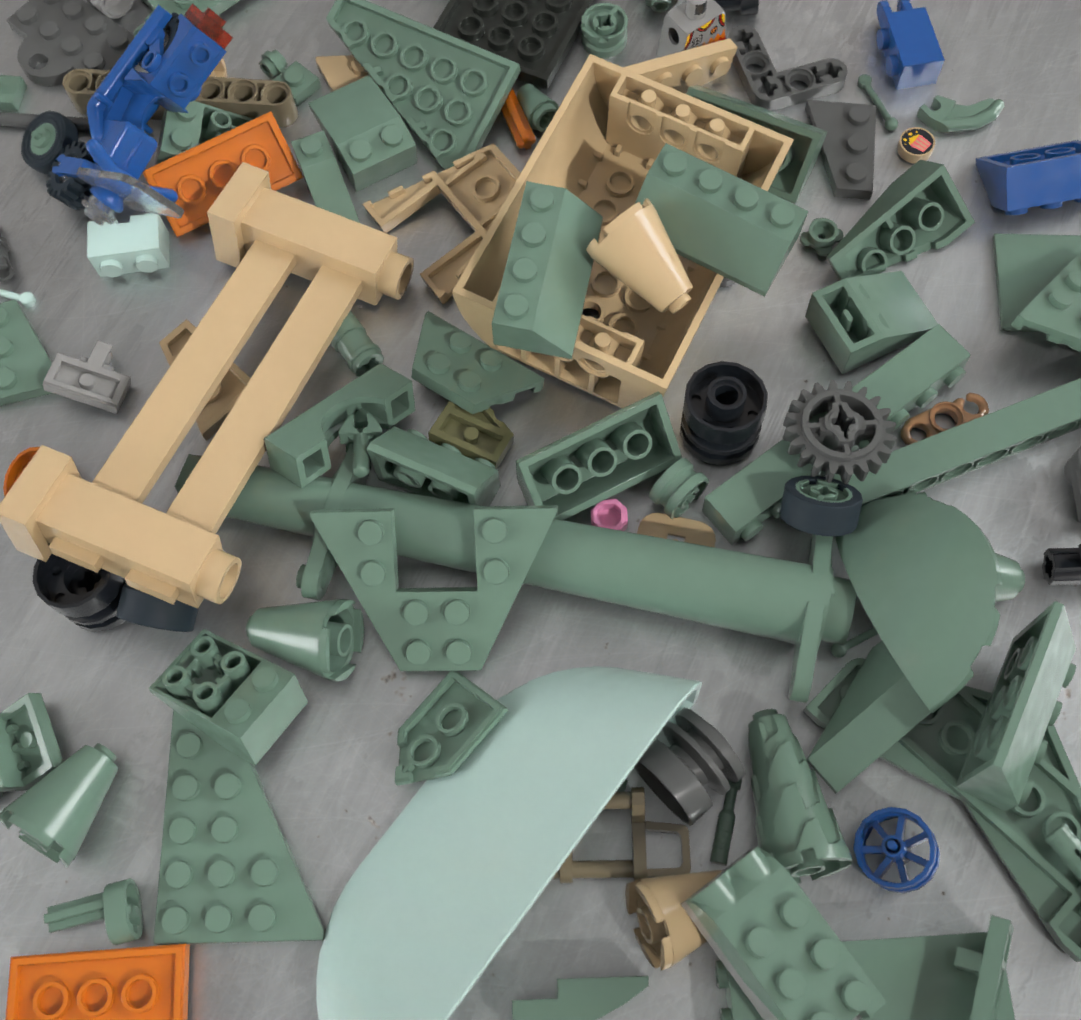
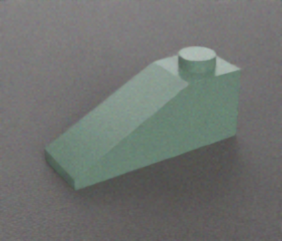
[291,130,360,223]

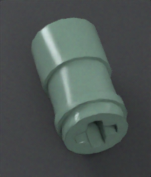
[330,310,384,377]

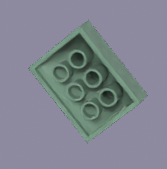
[955,601,1076,811]

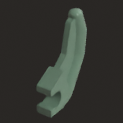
[917,95,1005,133]

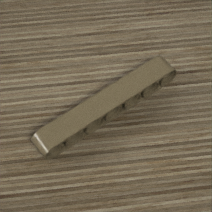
[62,69,298,128]

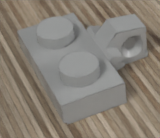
[43,340,131,414]

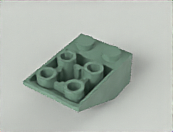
[154,101,253,166]
[805,271,938,374]
[148,629,308,766]

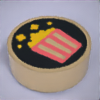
[897,127,935,164]

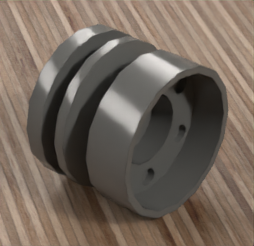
[634,707,746,826]

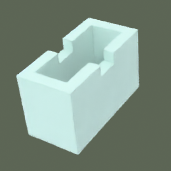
[87,212,170,277]

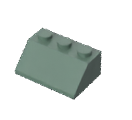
[367,426,501,506]

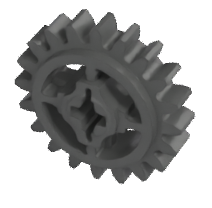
[783,380,897,484]

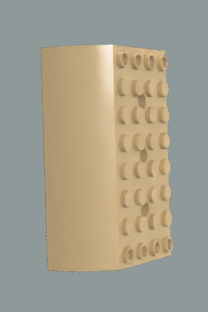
[452,54,794,409]

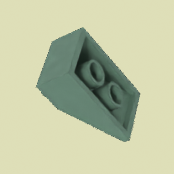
[308,75,417,192]

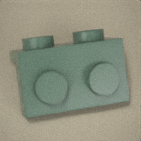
[0,693,64,792]

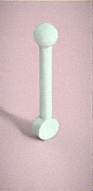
[0,289,36,308]

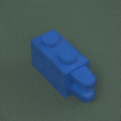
[876,0,945,90]

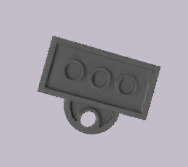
[7,0,134,86]

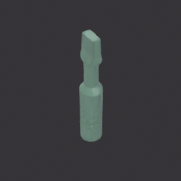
[710,778,742,866]

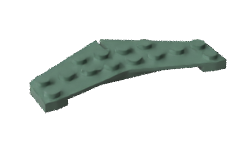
[803,658,1081,962]

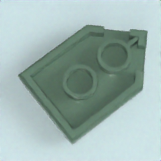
[395,671,508,786]

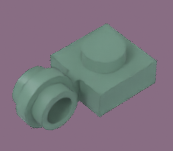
[259,50,321,107]

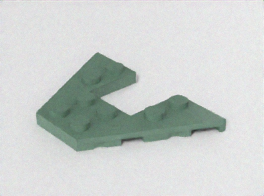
[310,505,558,671]

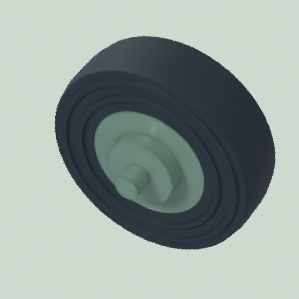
[21,111,78,174]

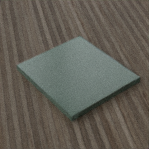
[992,233,1081,332]

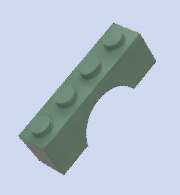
[264,363,416,488]

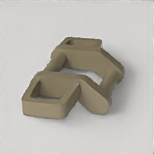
[551,787,691,883]

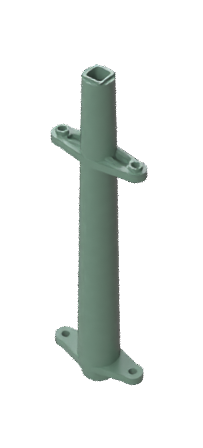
[174,427,856,703]

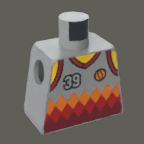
[656,0,727,58]

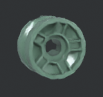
[581,3,628,58]
[648,458,709,519]

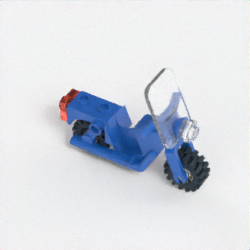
[46,3,233,225]

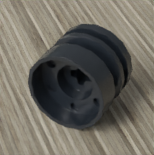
[32,554,127,632]

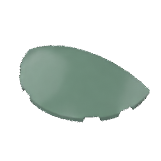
[835,495,1002,713]

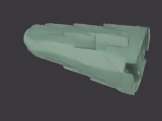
[748,709,853,883]

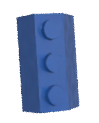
[976,140,1081,215]

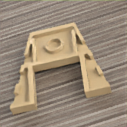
[363,143,520,304]

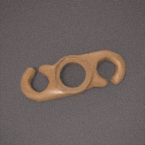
[900,393,989,445]

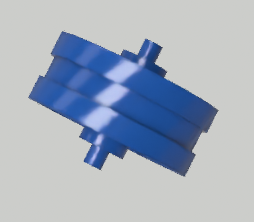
[854,807,940,893]

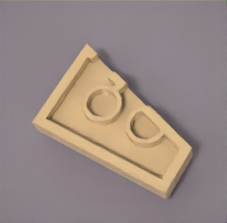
[159,319,251,441]

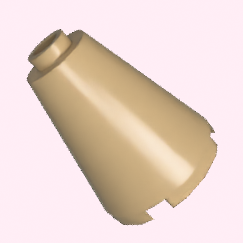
[586,198,693,314]
[625,870,723,971]

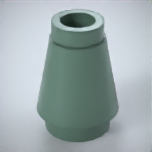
[517,84,559,132]

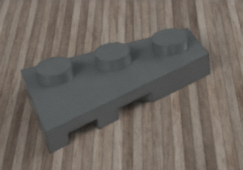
[805,100,876,200]

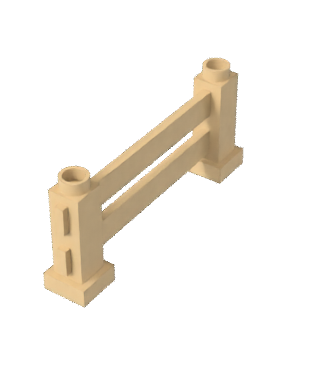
[0,162,414,609]

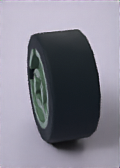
[780,476,863,536]
[116,584,199,632]

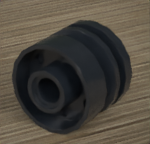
[680,361,768,465]

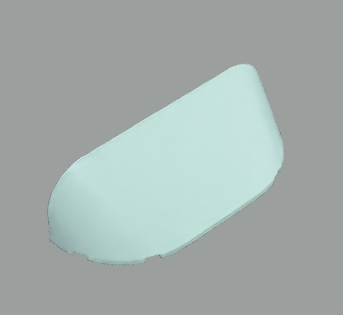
[316,666,702,1020]

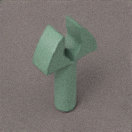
[339,413,382,478]

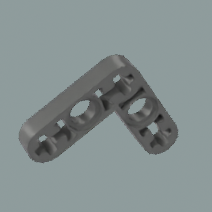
[728,25,848,111]

